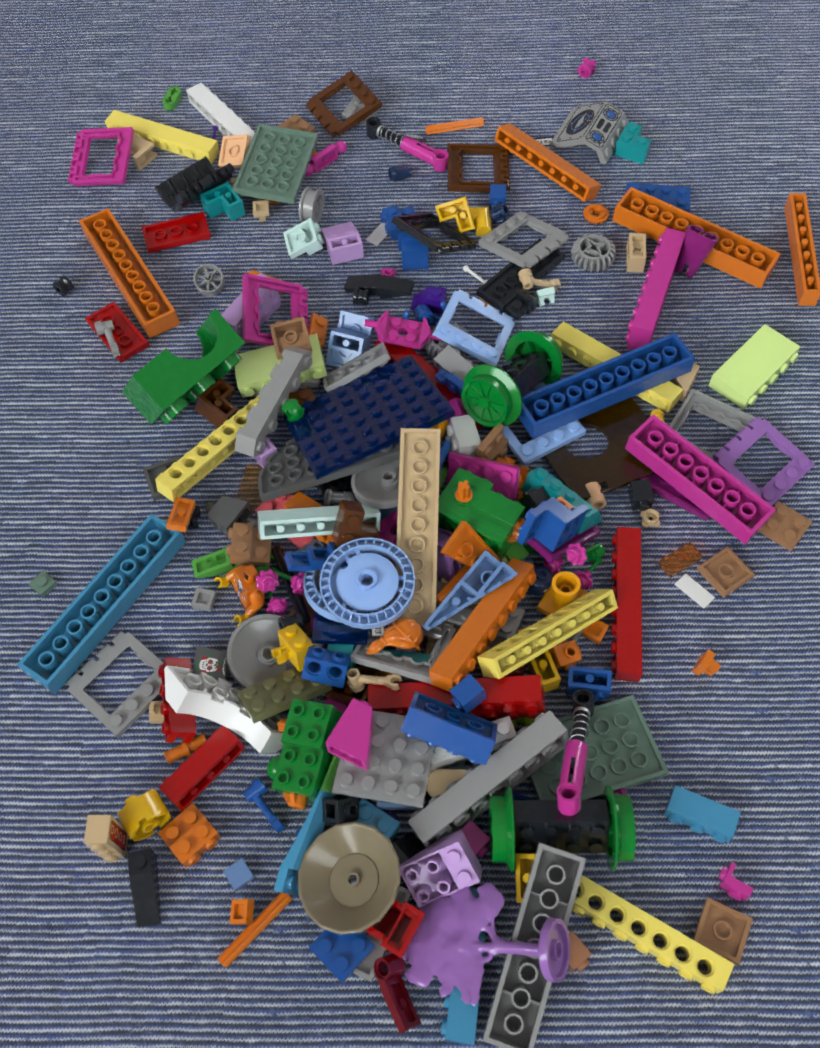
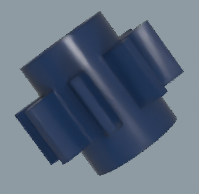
[489,202,509,224]

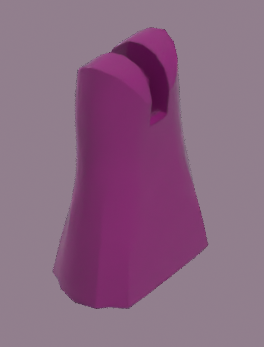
[675,225,719,278]

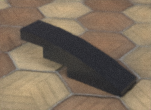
[344,275,414,299]

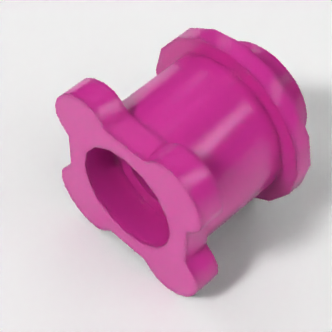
[578,57,596,78]

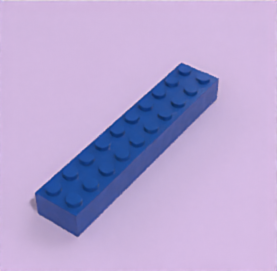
[518,333,695,439]

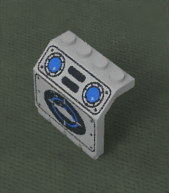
[550,101,629,164]

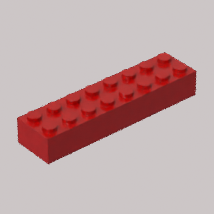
[367,675,546,721]

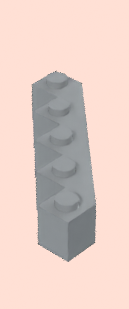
[234,346,312,457]

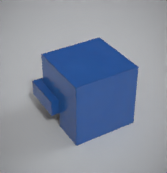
[398,233,431,270]

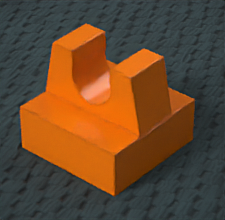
[692,649,721,676]

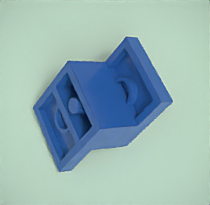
[516,497,589,552]

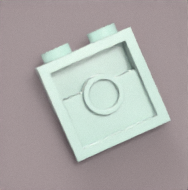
[283,218,325,259]

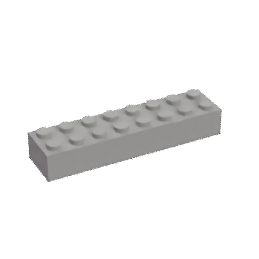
[407,710,569,848]
[483,842,586,1048]

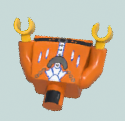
[214,565,265,627]

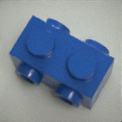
[566,666,612,701]

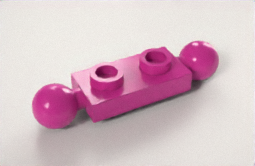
[305,141,347,177]

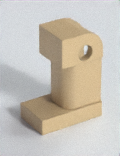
[117,133,158,171]

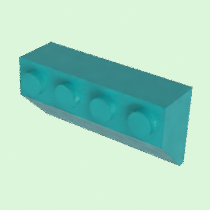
[522,467,603,535]

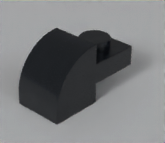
[505,289,539,320]

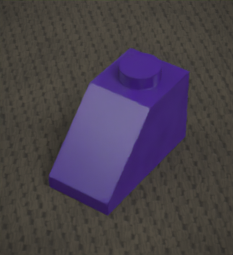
[411,286,447,315]

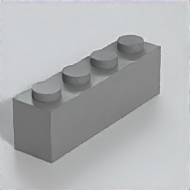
[434,345,474,382]

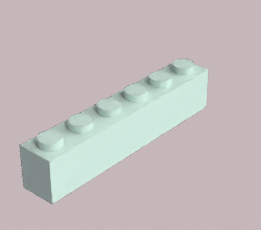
[258,504,380,540]

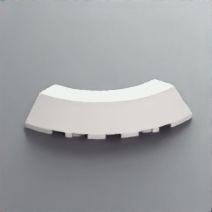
[164,666,287,754]

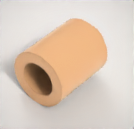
[585,482,607,509]

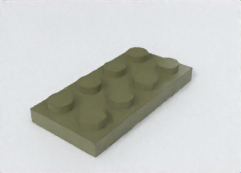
[237,668,332,724]

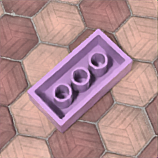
[221,273,281,348]

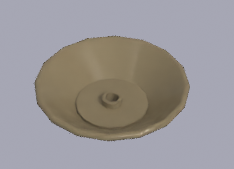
[298,822,401,935]

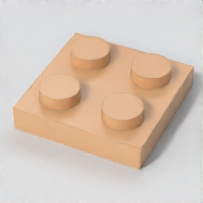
[218,135,251,168]

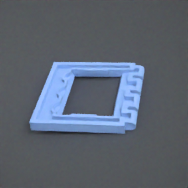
[433,289,515,366]
[494,381,586,466]

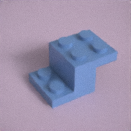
[326,310,375,368]

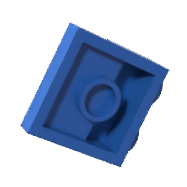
[380,205,422,240]

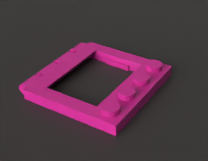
[68,127,134,186]
[242,273,308,346]

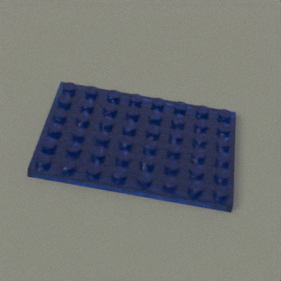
[281,355,456,480]

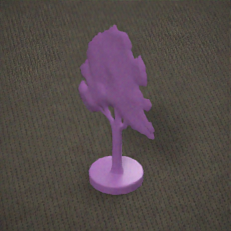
[403,883,570,1006]

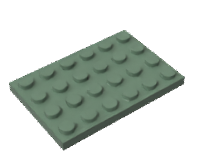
[232,124,318,204]
[516,695,669,800]

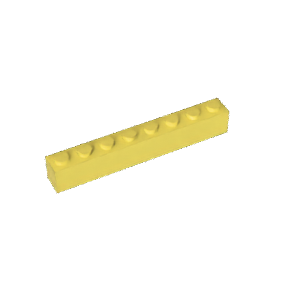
[105,110,220,164]
[551,321,683,413]

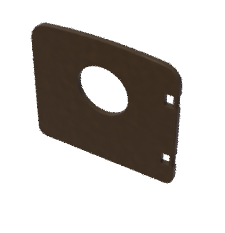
[534,397,655,500]

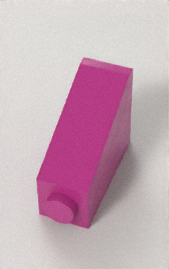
[325,698,374,771]

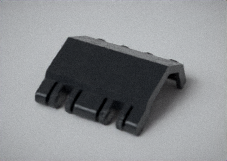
[154,156,235,213]

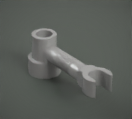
[94,320,120,357]

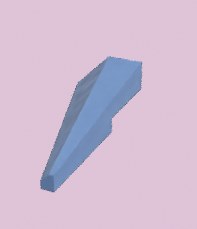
[421,550,518,631]

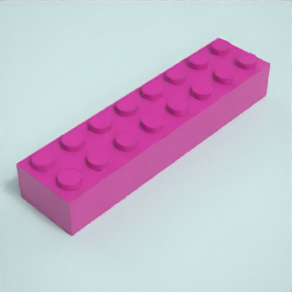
[625,228,686,350]
[625,414,776,545]

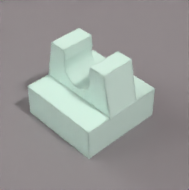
[534,286,555,307]

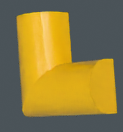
[435,196,476,232]
[470,207,492,236]

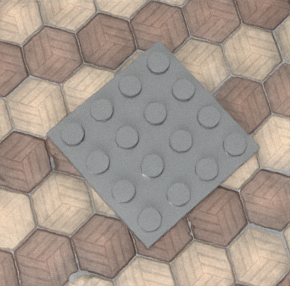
[332,711,435,808]

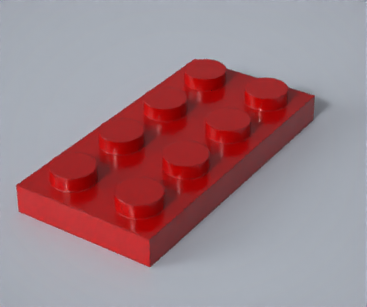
[142,212,211,253]
[85,302,150,363]

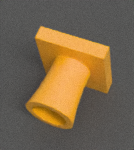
[537,571,589,616]

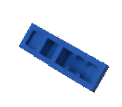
[284,541,348,571]

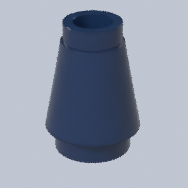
[388,166,412,182]

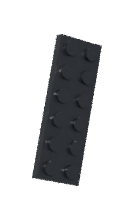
[476,239,566,312]

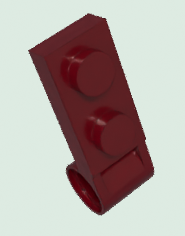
[373,954,422,1034]

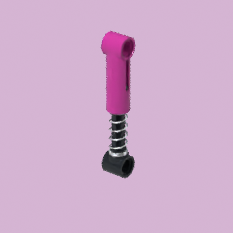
[366,117,448,172]
[557,689,594,816]

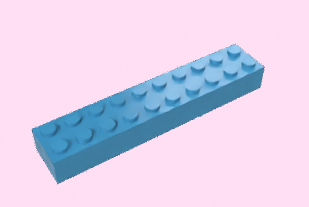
[17,513,186,694]

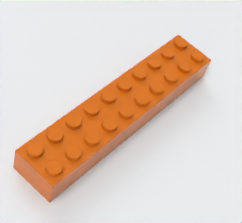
[612,187,781,289]
[79,208,180,339]

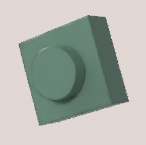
[28,570,58,598]

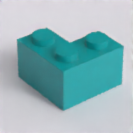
[615,121,652,164]
[200,182,246,221]

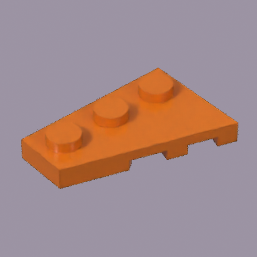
[440,521,501,567]

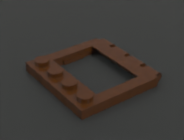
[306,70,383,137]
[447,143,510,193]

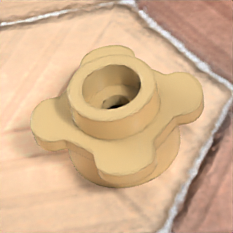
[640,509,661,528]

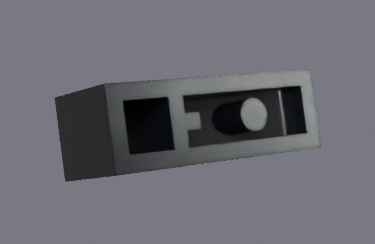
[128,849,161,928]

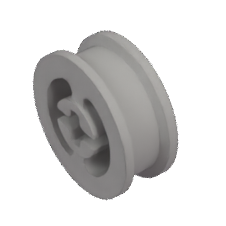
[299,186,325,223]

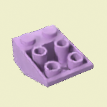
[321,222,364,265]
[400,829,483,908]

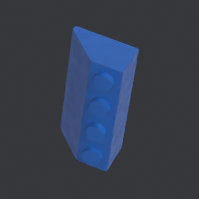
[400,691,498,765]

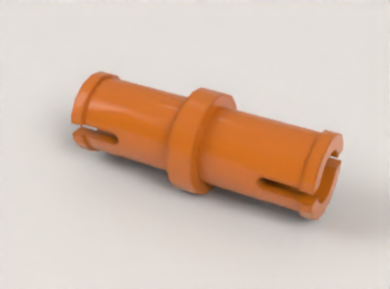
[164,733,207,764]

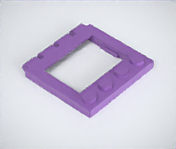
[713,417,815,506]

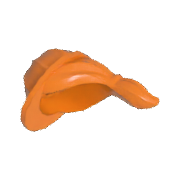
[366,618,423,655]

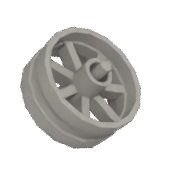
[193,264,225,297]

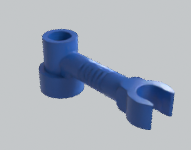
[242,777,285,834]

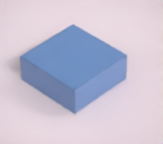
[223,858,255,892]

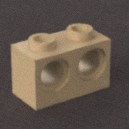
[626,233,646,273]

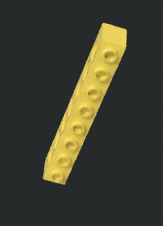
[155,396,259,502]
[477,589,618,679]
[572,875,735,994]

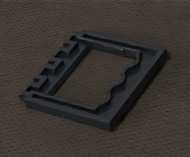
[391,212,476,254]

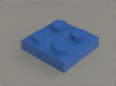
[309,930,376,984]

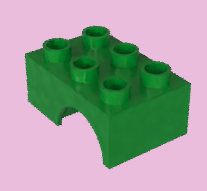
[122,309,245,425]

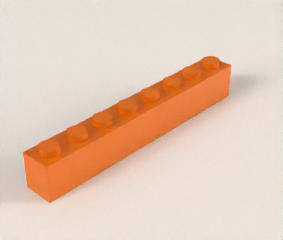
[494,123,601,202]
[784,193,820,306]
[429,558,536,692]

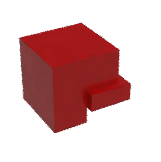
[366,900,425,959]

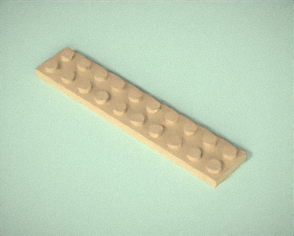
[394,428,441,628]

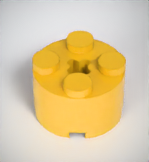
[117,788,171,841]

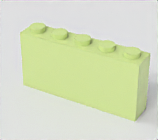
[709,324,800,410]
[234,334,327,398]

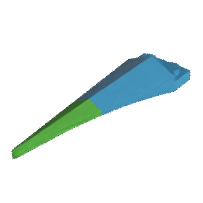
[274,755,340,896]

